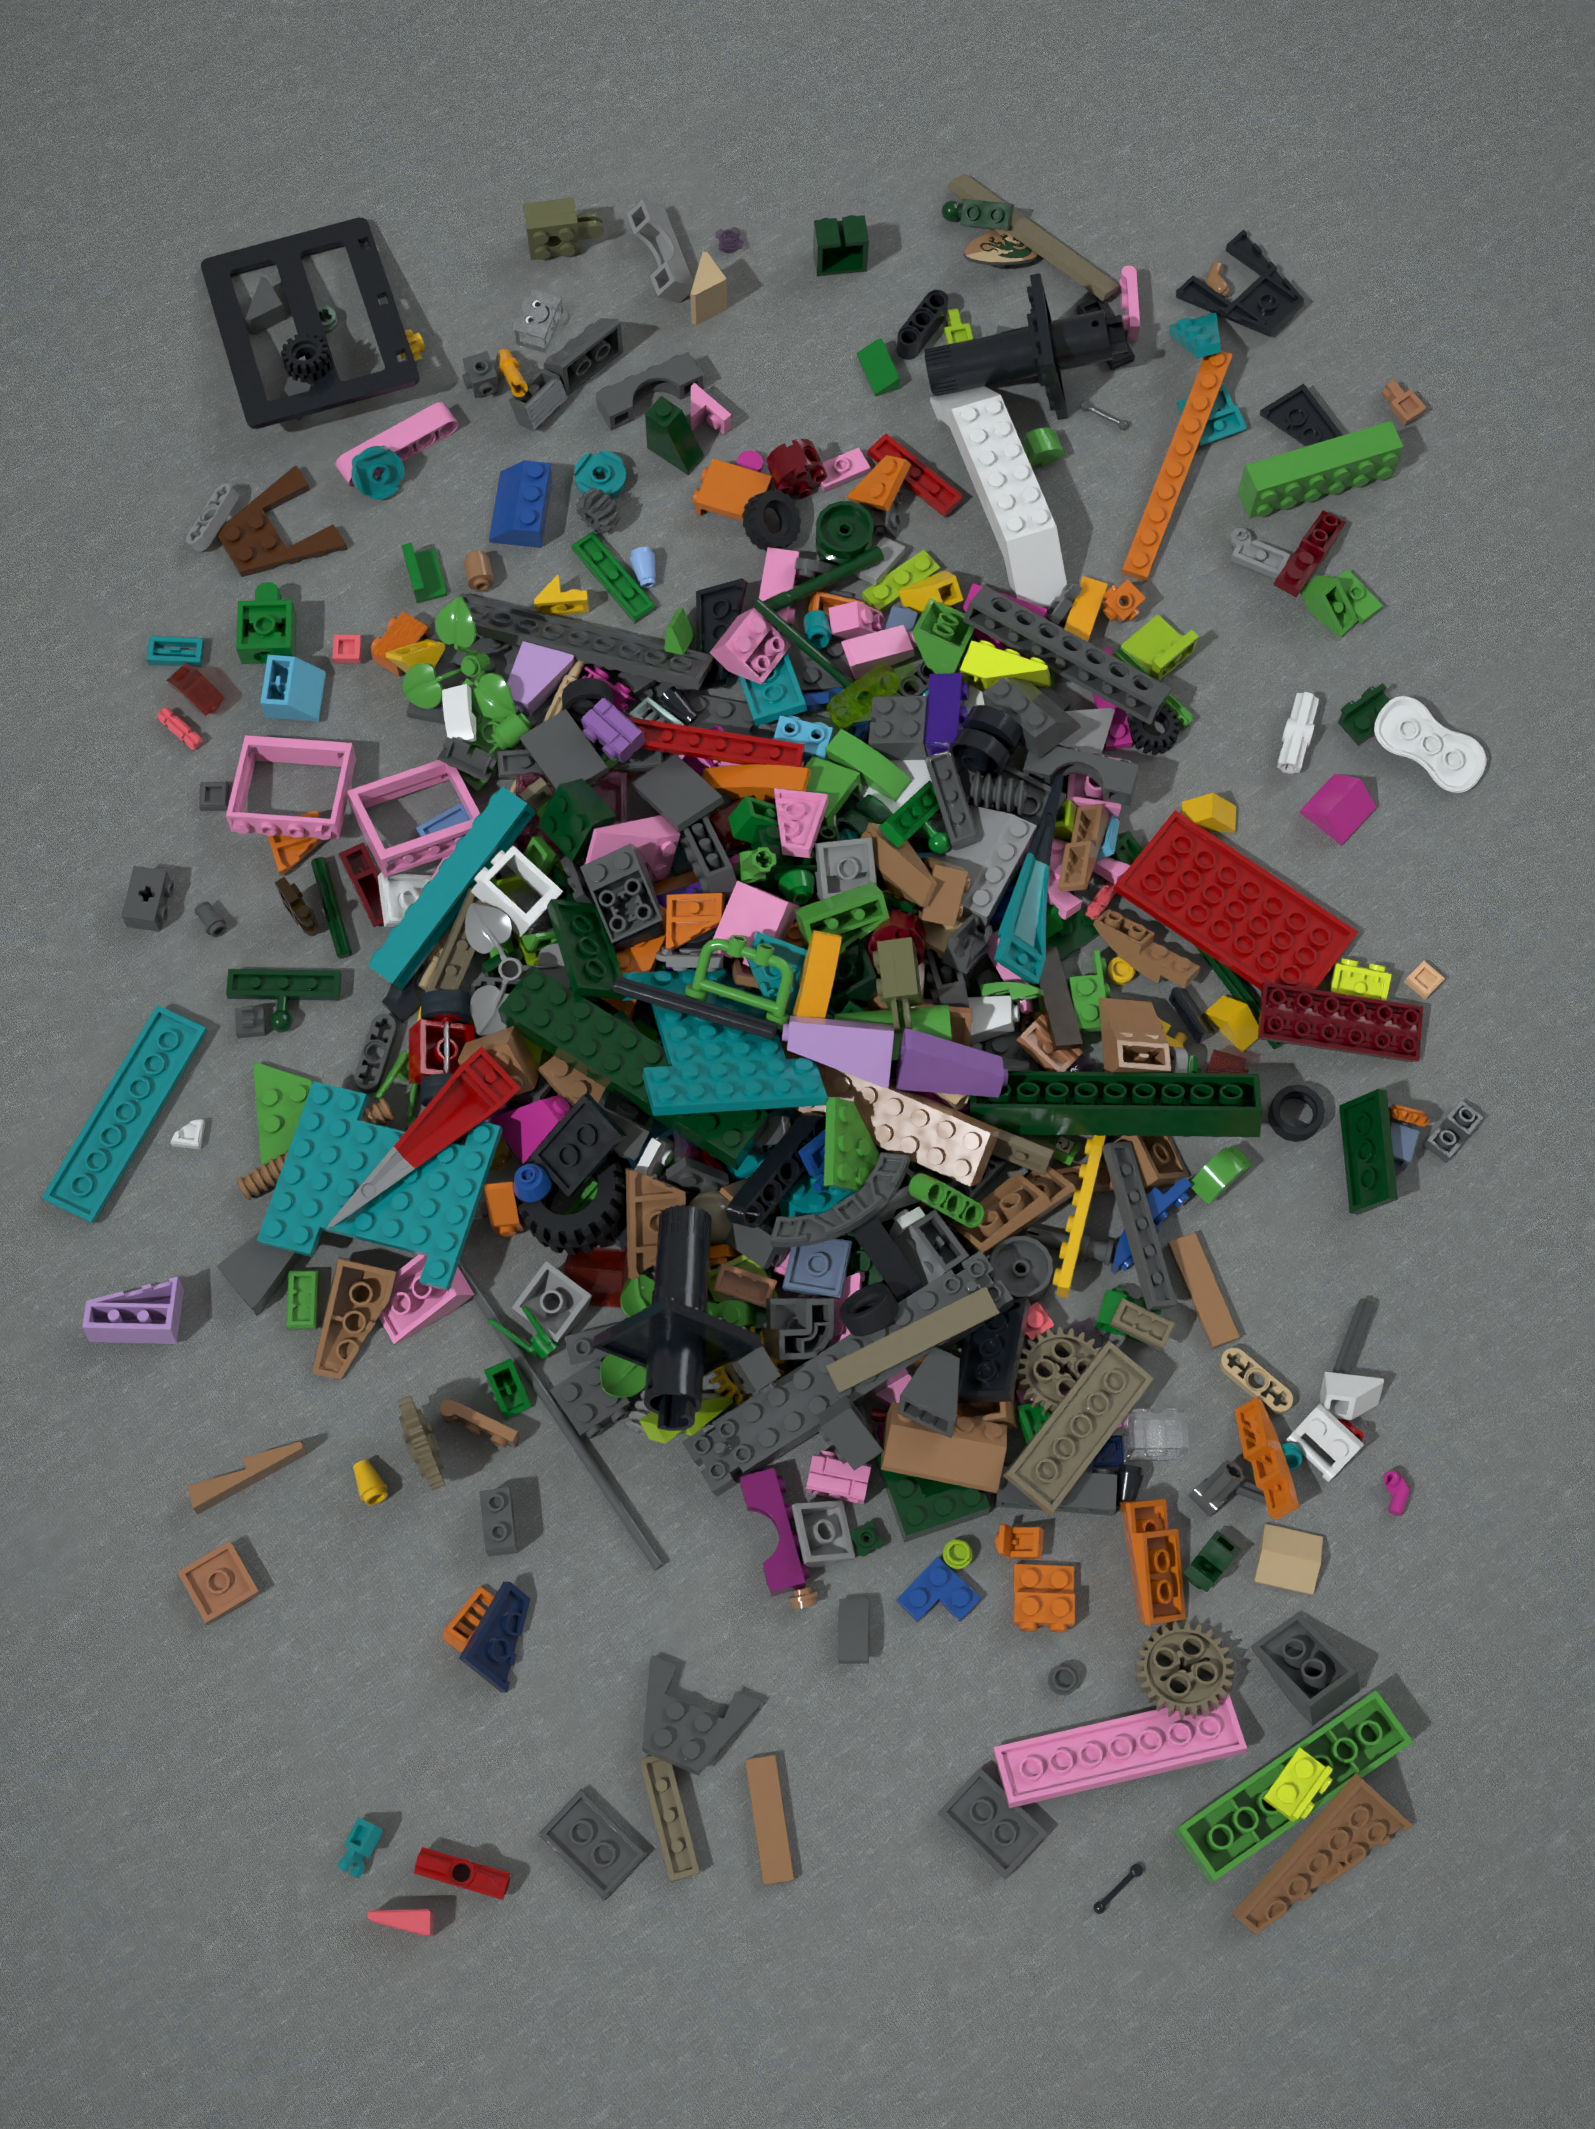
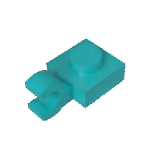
[338,1817,383,1878]

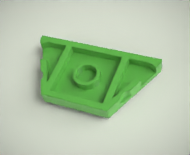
[253,1063,312,1165]

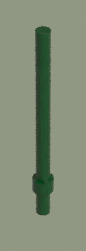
[752,599,873,710]

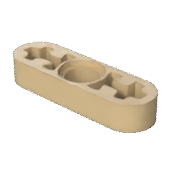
[1219,1348,1293,1415]

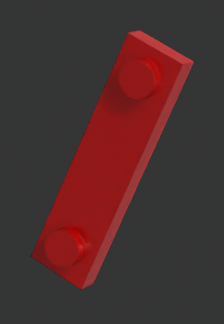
[868,433,963,518]

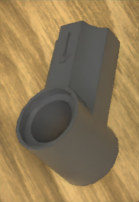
[1189,1460,1245,1517]

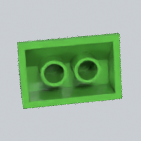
[912,598,975,674]

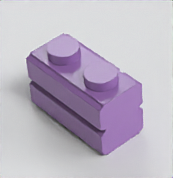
[581,697,646,763]

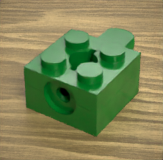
[236,582,297,664]

